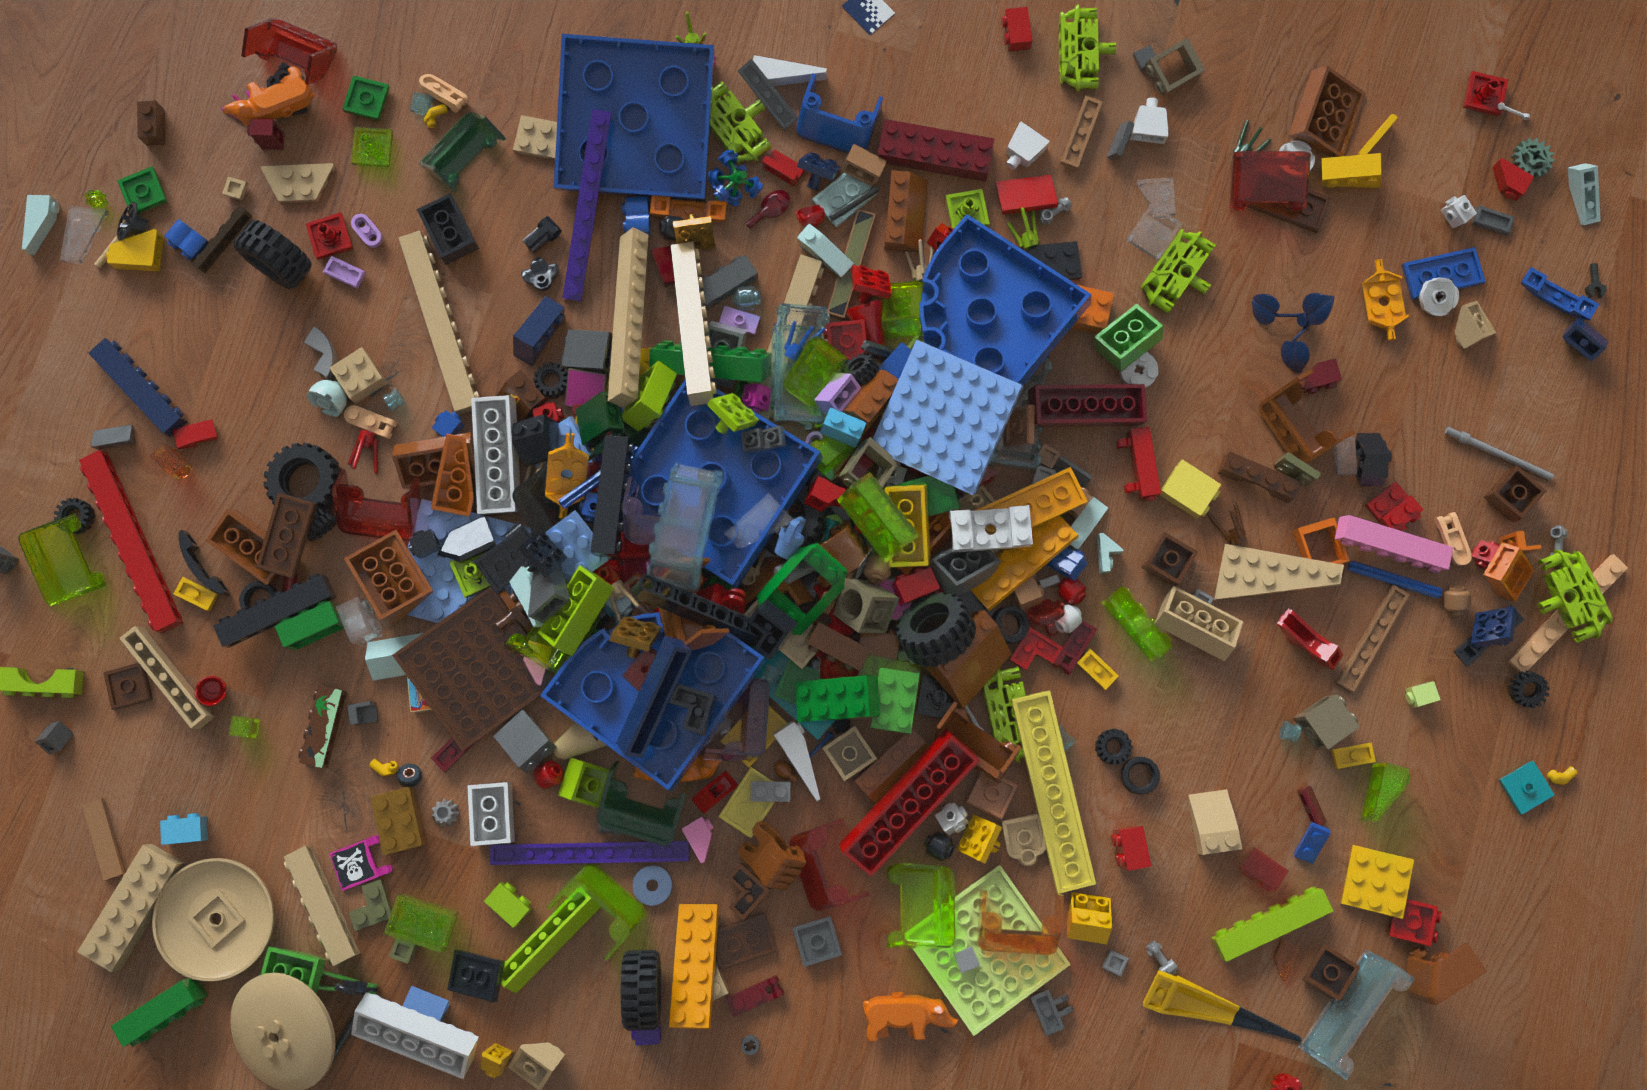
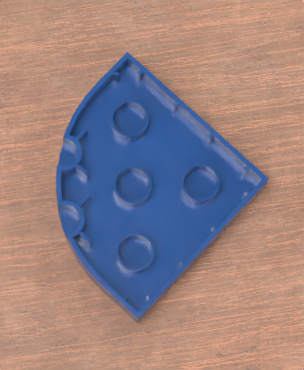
[919,214,1091,385]
[540,612,767,791]

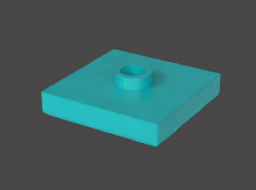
[1498,761,1555,815]

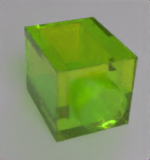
[229,716,260,738]

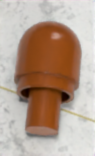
[774,760,799,784]

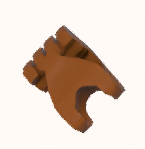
[805,520,868,587]
[737,821,806,890]

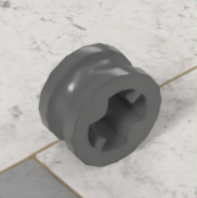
[741,1035,759,1055]

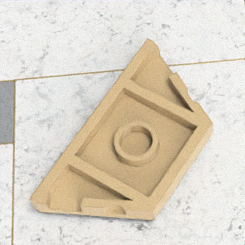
[261,163,335,204]

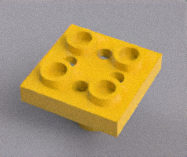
[957,814,1002,864]

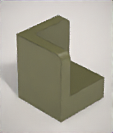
[389,937,421,964]

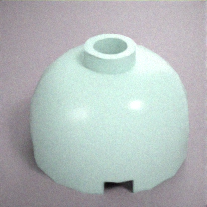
[306,380,347,417]

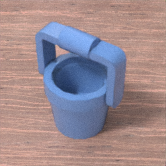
[774,516,806,560]

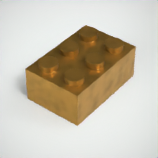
[370,787,427,855]

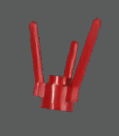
[348,430,378,474]

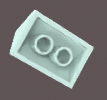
[365,633,423,681]

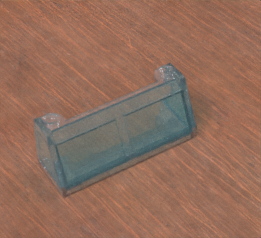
[1298,949,1415,1080]

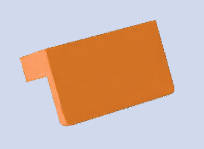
[1500,531,1542,554]

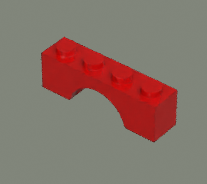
[804,476,886,538]

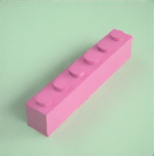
[1335,515,1453,573]

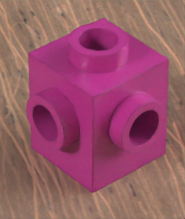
[742,383,771,414]

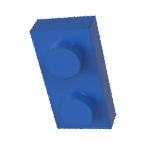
[1294,822,1331,864]

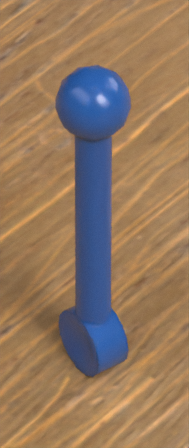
[809,732,834,760]

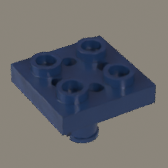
[797,152,842,190]
[1471,606,1517,648]

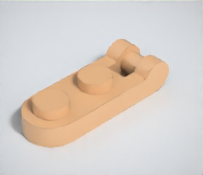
[419,74,469,113]
[344,405,398,440]
[1435,512,1472,566]

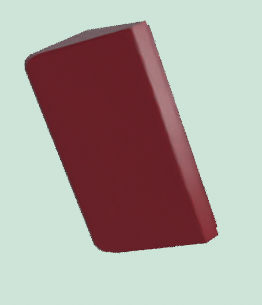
[651,246,675,287]
[1298,786,1327,826]

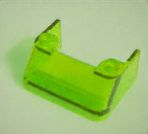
[546,863,646,961]

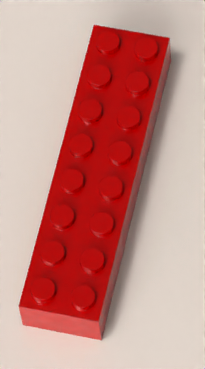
[839,728,980,877]

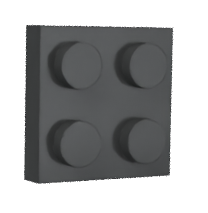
[792,915,842,967]

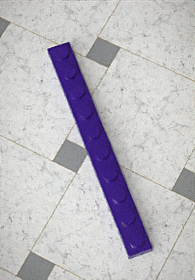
[562,109,612,302]
[490,841,689,865]

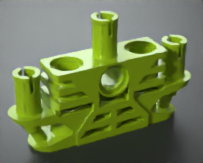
[1059,4,1116,92]
[710,81,772,165]
[1140,229,1216,314]
[1537,549,1613,643]
[982,666,1026,763]

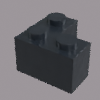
[1354,433,1392,486]
[748,599,798,660]
[669,683,718,736]

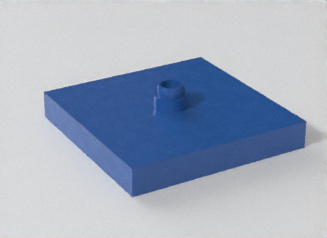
[554,34,715,201]
[623,379,823,588]

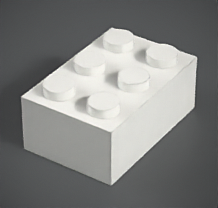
[468,782,515,846]

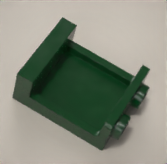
[575,391,624,447]

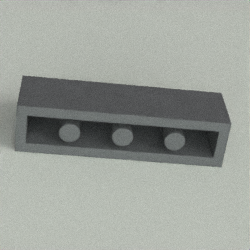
[701,255,758,310]

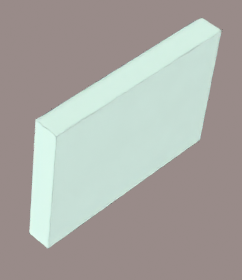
[812,173,878,228]

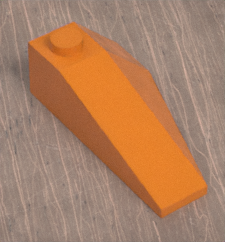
[431,433,474,517]

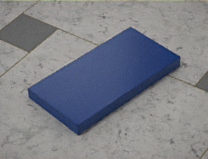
[1401,247,1486,300]

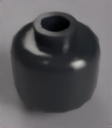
[659,216,683,241]
[924,832,955,861]

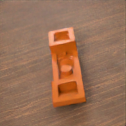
[650,196,727,222]

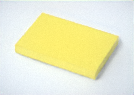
[718,767,775,838]

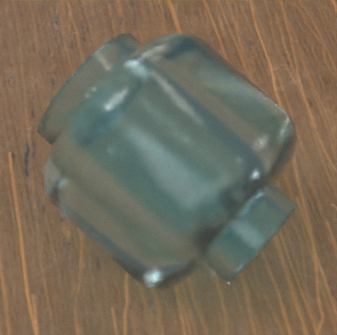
[733,286,762,311]

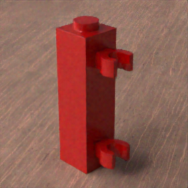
[1116,426,1161,502]

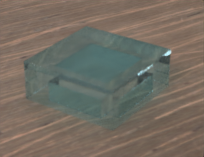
[410,92,434,115]

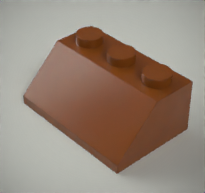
[842,370,899,433]

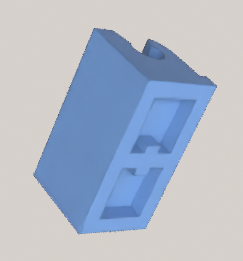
[403,986,450,1022]

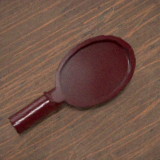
[745,190,790,229]

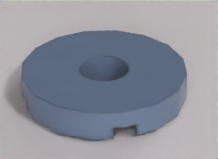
[632,865,673,906]

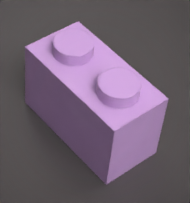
[814,373,861,414]

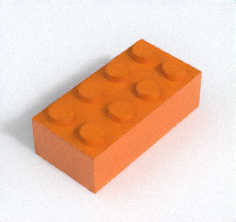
[1071,285,1114,334]

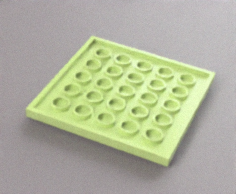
[903,865,1071,1036]

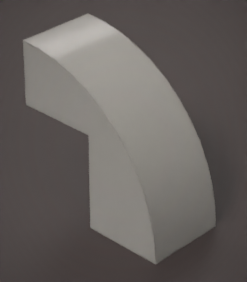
[304,327,338,381]

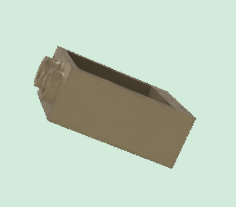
[1145,38,1205,96]
[838,437,899,501]

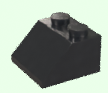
[512,414,558,467]

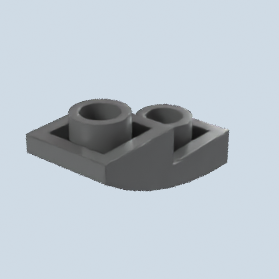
[741,425,786,452]

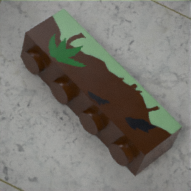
[298,685,347,768]

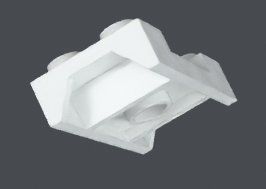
[949,505,1033,552]

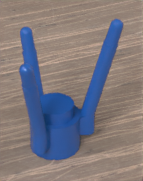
[784,321,826,362]

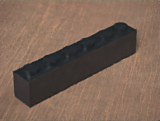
[590,435,635,558]
[213,574,336,648]

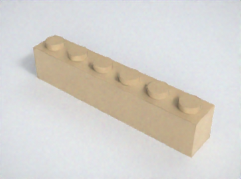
[120,626,215,729]
[284,845,360,966]

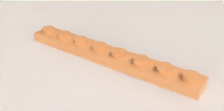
[1507,554,1628,674]

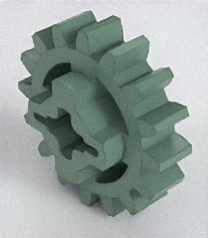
[1511,138,1555,179]

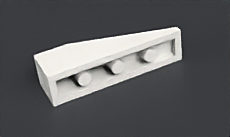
[753,55,827,86]
[772,721,820,801]

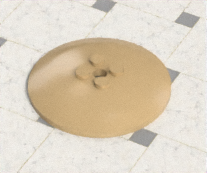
[152,858,275,981]
[230,973,335,1090]

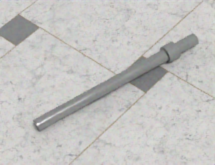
[1444,427,1554,481]

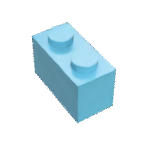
[820,407,866,448]
[160,813,208,845]

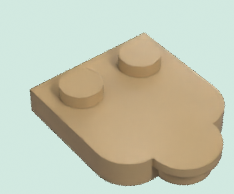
[1001,814,1046,866]

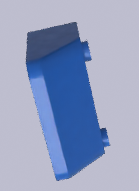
[796,73,883,154]

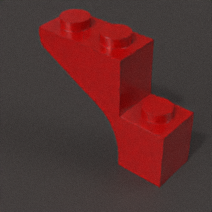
[1277,609,1344,671]

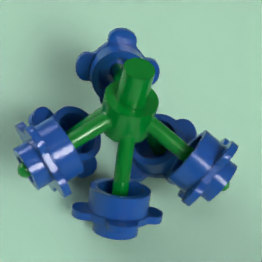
[708,150,763,207]

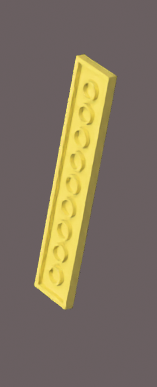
[1011,690,1096,894]

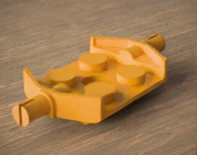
[1362,259,1409,341]
[545,433,589,518]

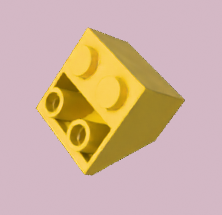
[1067,892,1112,945]

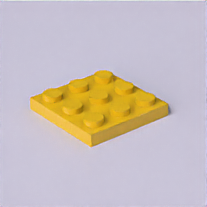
[1341,845,1414,919]

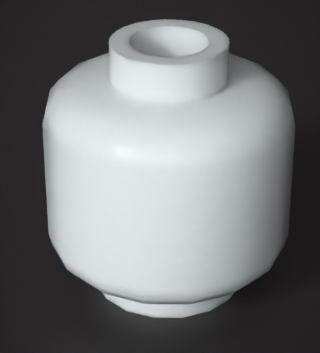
[1053,605,1082,633]

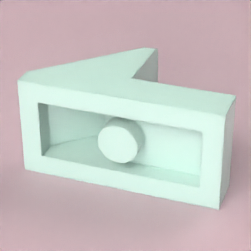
[1096,533,1124,574]

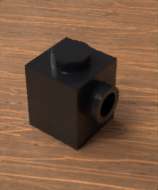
[408,529,441,559]

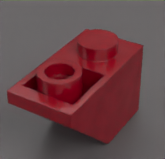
[1302,358,1342,395]

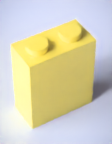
[1160,459,1221,519]

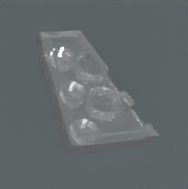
[60,206,109,264]
[724,493,794,549]

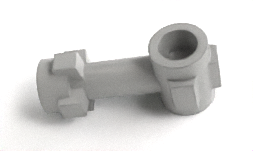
[1039,197,1072,225]
[1550,525,1568,556]
[1145,940,1179,975]

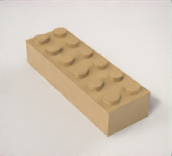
[77,844,186,972]

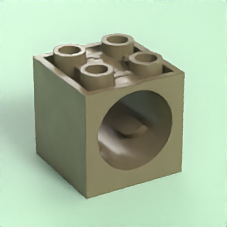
[833,579,899,633]
[1294,694,1360,751]

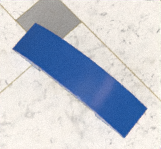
[1521,267,1599,321]

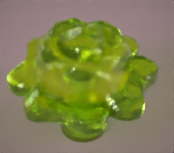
[84,190,108,208]

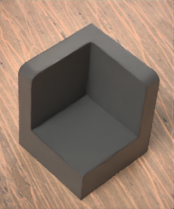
[347,701,378,726]
[35,721,73,755]

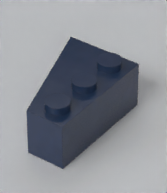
[513,296,566,366]

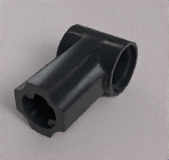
[522,216,562,253]

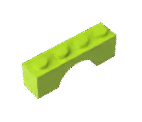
[0,667,84,698]

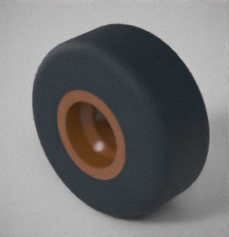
[397,764,422,787]

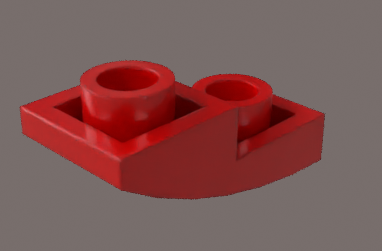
[173,419,217,450]

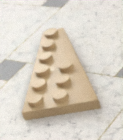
[1214,544,1344,601]

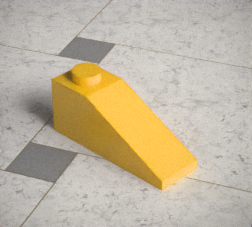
[481,1043,513,1078]

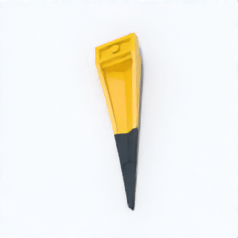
[1143,970,1301,1042]

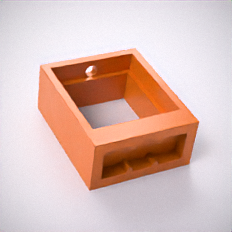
[1293,517,1350,568]
[1483,542,1534,602]

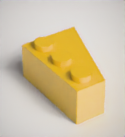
[1322,153,1381,188]

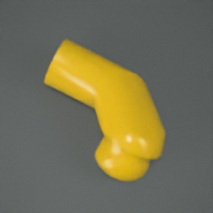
[424,104,448,128]
[369,759,399,777]
[1547,766,1578,785]

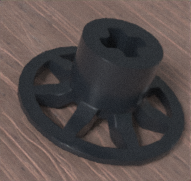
[117,202,148,241]

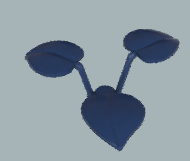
[1252,293,1335,373]

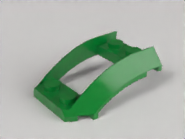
[756,543,847,636]

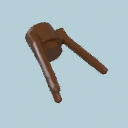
[1207,502,1247,545]

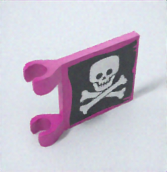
[329,835,393,891]

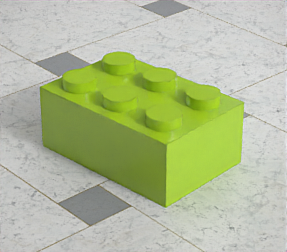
[622,361,677,432]

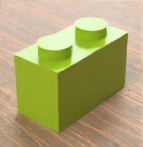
[484,882,533,928]

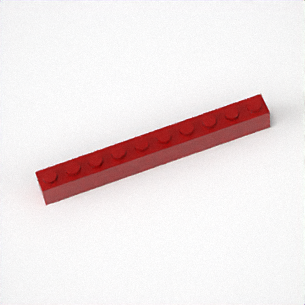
[79,450,184,633]

